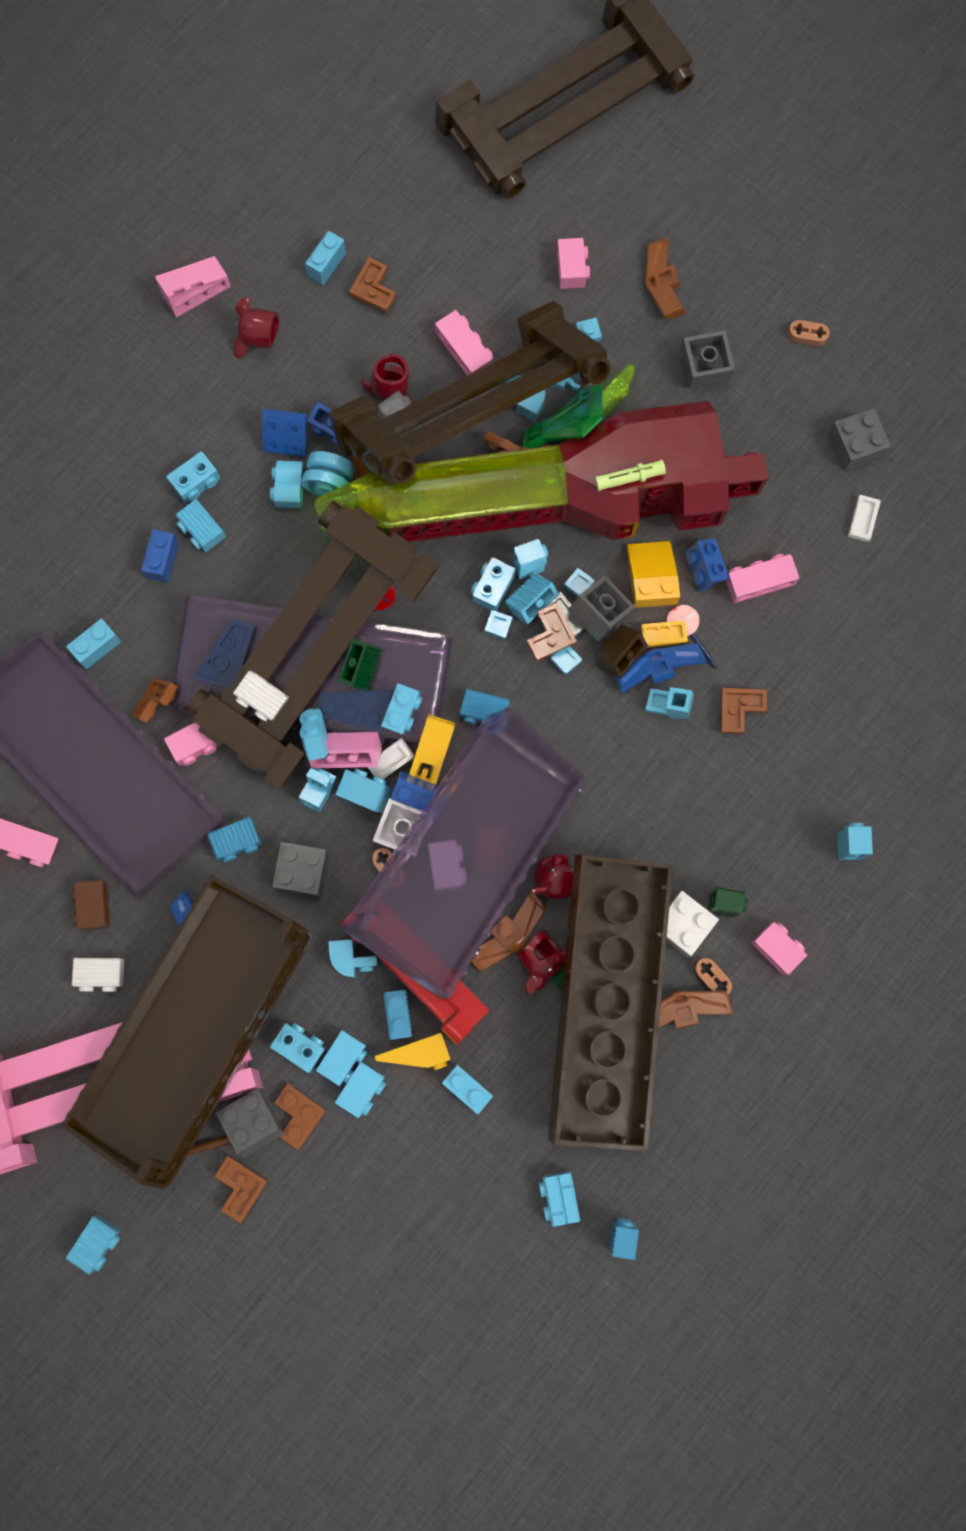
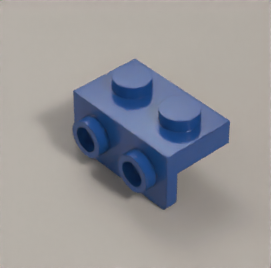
[685,539,729,592]

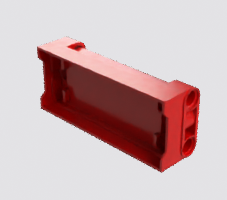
[341,893,490,1045]

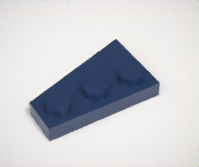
[192,619,256,689]
[317,689,394,733]

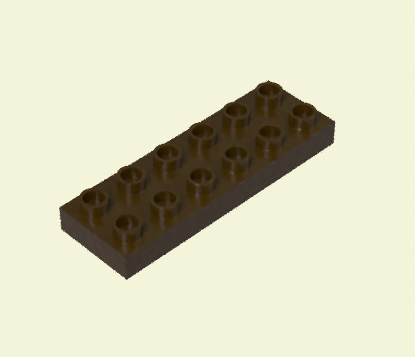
[548,855,673,1151]

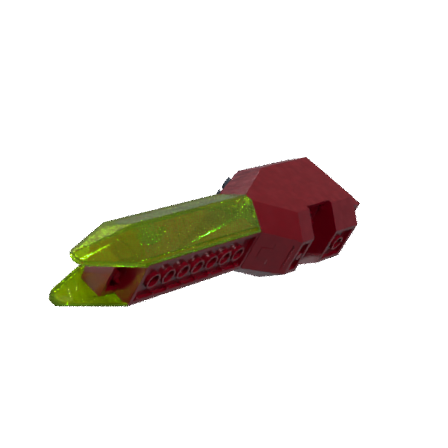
[314,401,768,542]

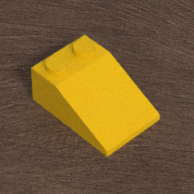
[627,541,680,608]

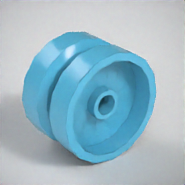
[301,451,356,500]

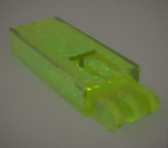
[602,364,635,418]

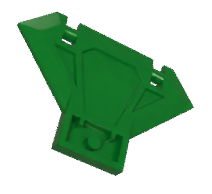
[523,384,603,449]

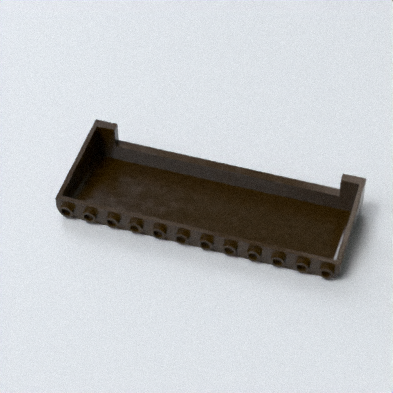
[61,875,312,1189]

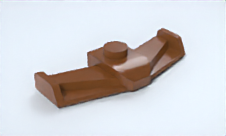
[645,237,686,319]
[465,892,546,972]
[659,990,733,1029]

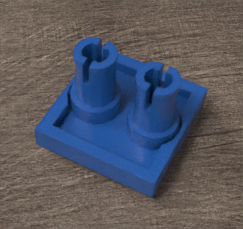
[262,409,307,457]

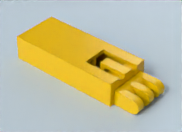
[409,714,455,785]

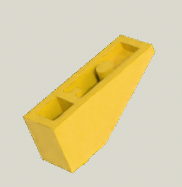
[375,1033,451,1070]

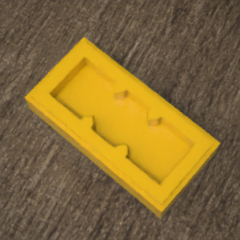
[641,620,688,647]

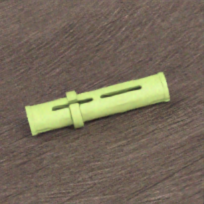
[595,460,666,491]

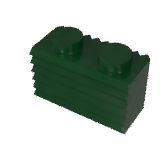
[337,638,383,691]
[708,887,748,918]

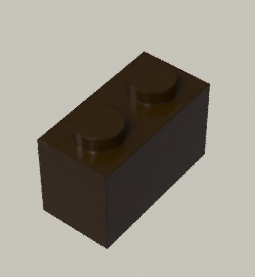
[594,624,648,679]

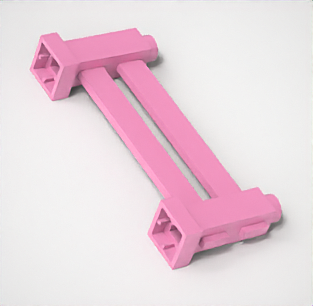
[0,1022,263,1175]

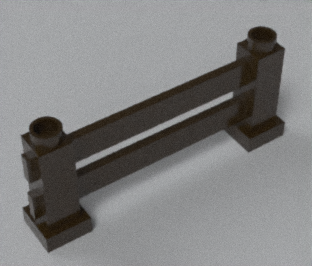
[435,0,695,199]
[328,300,611,486]
[186,500,440,791]

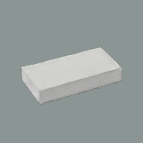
[847,495,881,542]
[367,738,415,779]

